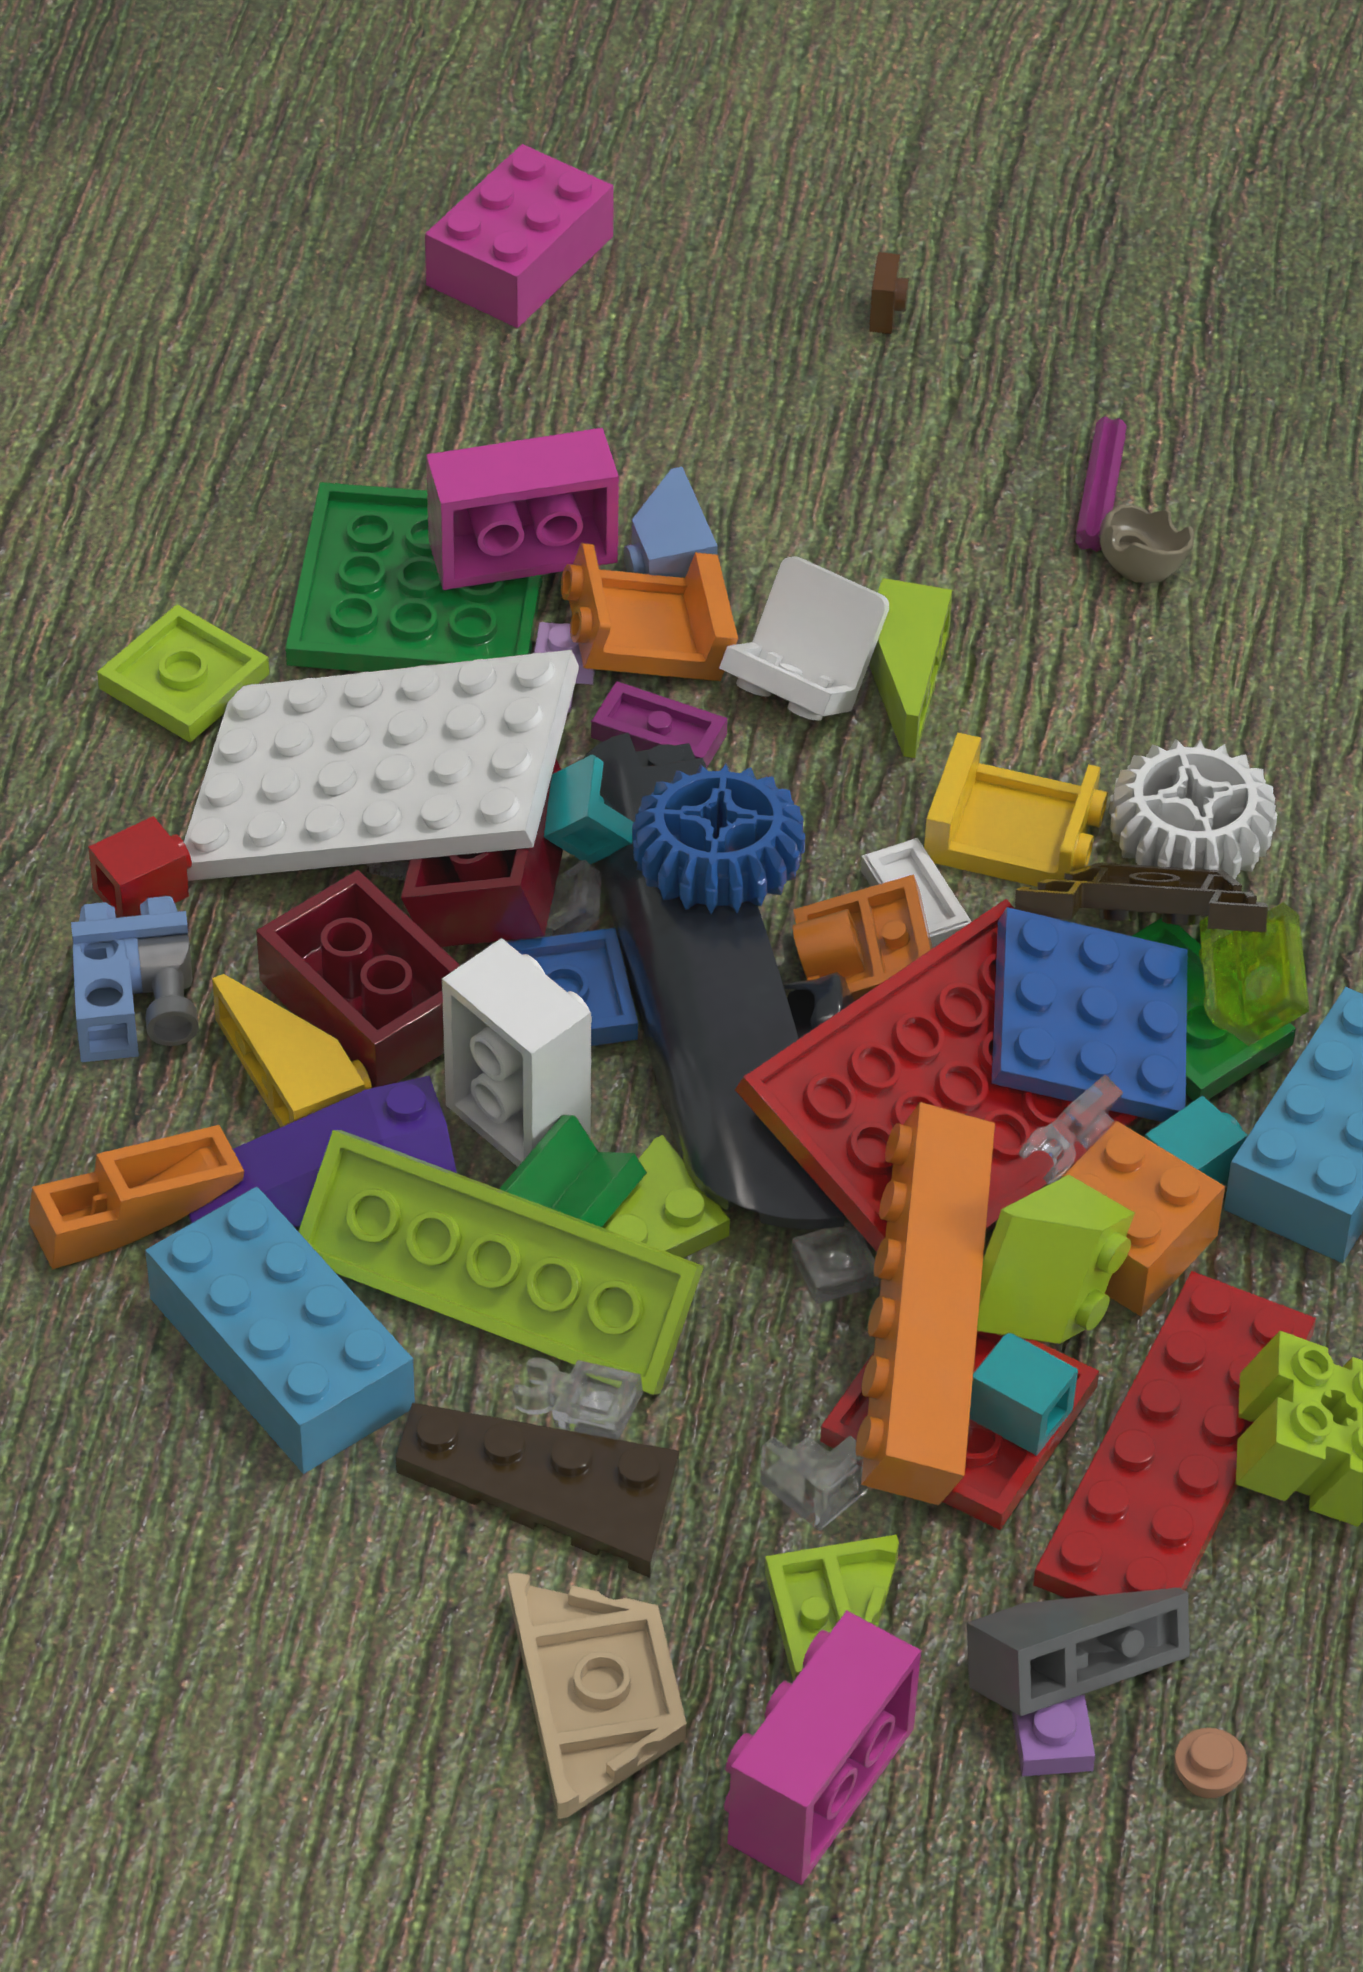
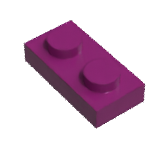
[591,681,728,767]

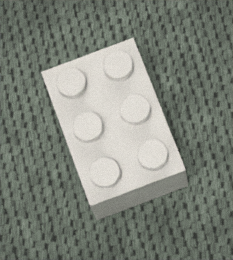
[442,938,592,1167]

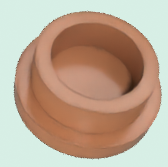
[1174,1728,1247,1798]

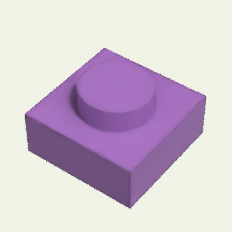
[1012,1695,1095,1776]

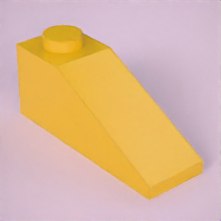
[212,974,372,1127]

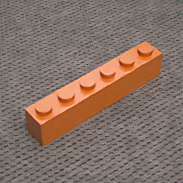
[856,1102,995,1505]

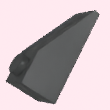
[967,1587,1190,1716]

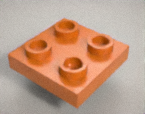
[792,874,933,1001]

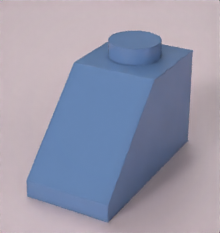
[624,467,718,578]

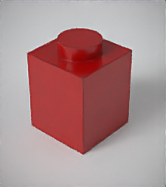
[88,816,192,918]

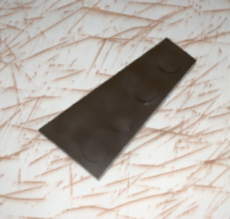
[396,1402,680,1578]

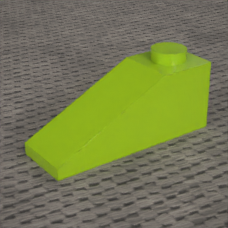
[869,578,953,758]

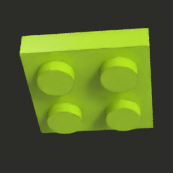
[97,604,270,743]

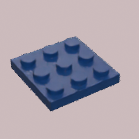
[992,907,1188,1122]

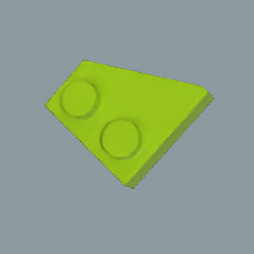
[601,1135,730,1258]
[765,1534,899,1682]

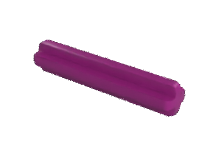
[1075,416,1127,552]

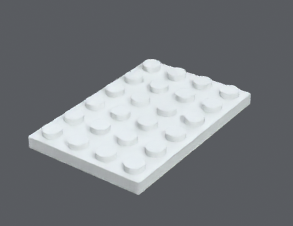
[184,650,579,881]

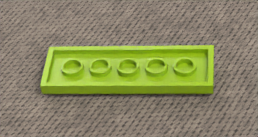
[299,1130,704,1395]

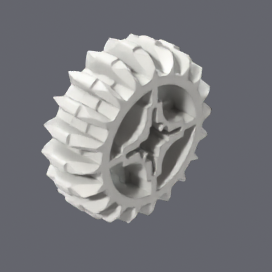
[1109,739,1277,879]

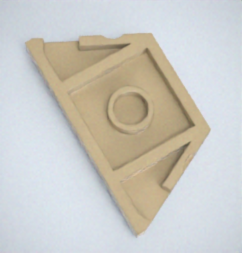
[507,1572,686,1819]

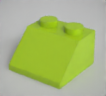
[977,1174,1135,1344]

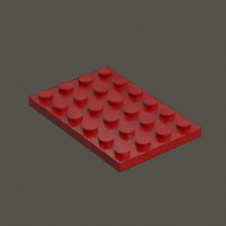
[735,899,1143,1252]

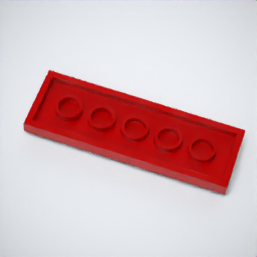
[1033,1271,1316,1599]

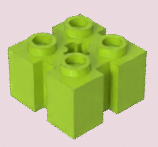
[1236,1331,1363,1527]

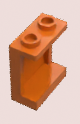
[561,543,738,681]

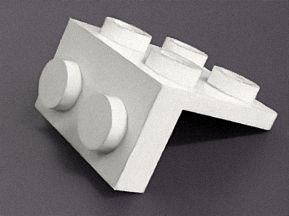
[719,556,889,721]

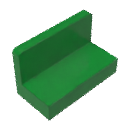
[499,1115,647,1227]

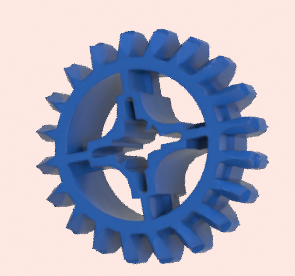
[632,763,805,914]

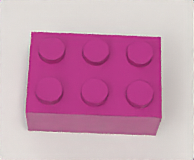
[425,144,614,328]
[426,428,619,590]
[724,1610,921,1885]

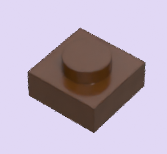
[869,252,909,334]

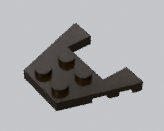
[1015,862,1268,933]

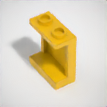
[924,732,1108,887]

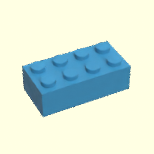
[1224,987,1363,1263]
[145,1186,415,1474]

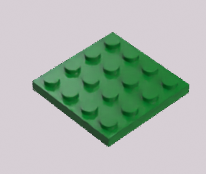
[285,482,544,672]

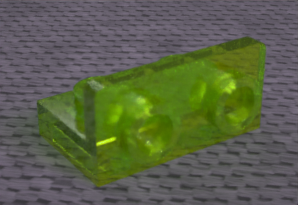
[1199,902,1310,1046]

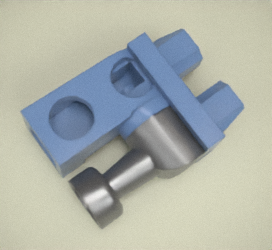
[71,896,199,1062]

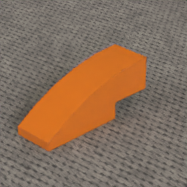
[28,1125,244,1269]

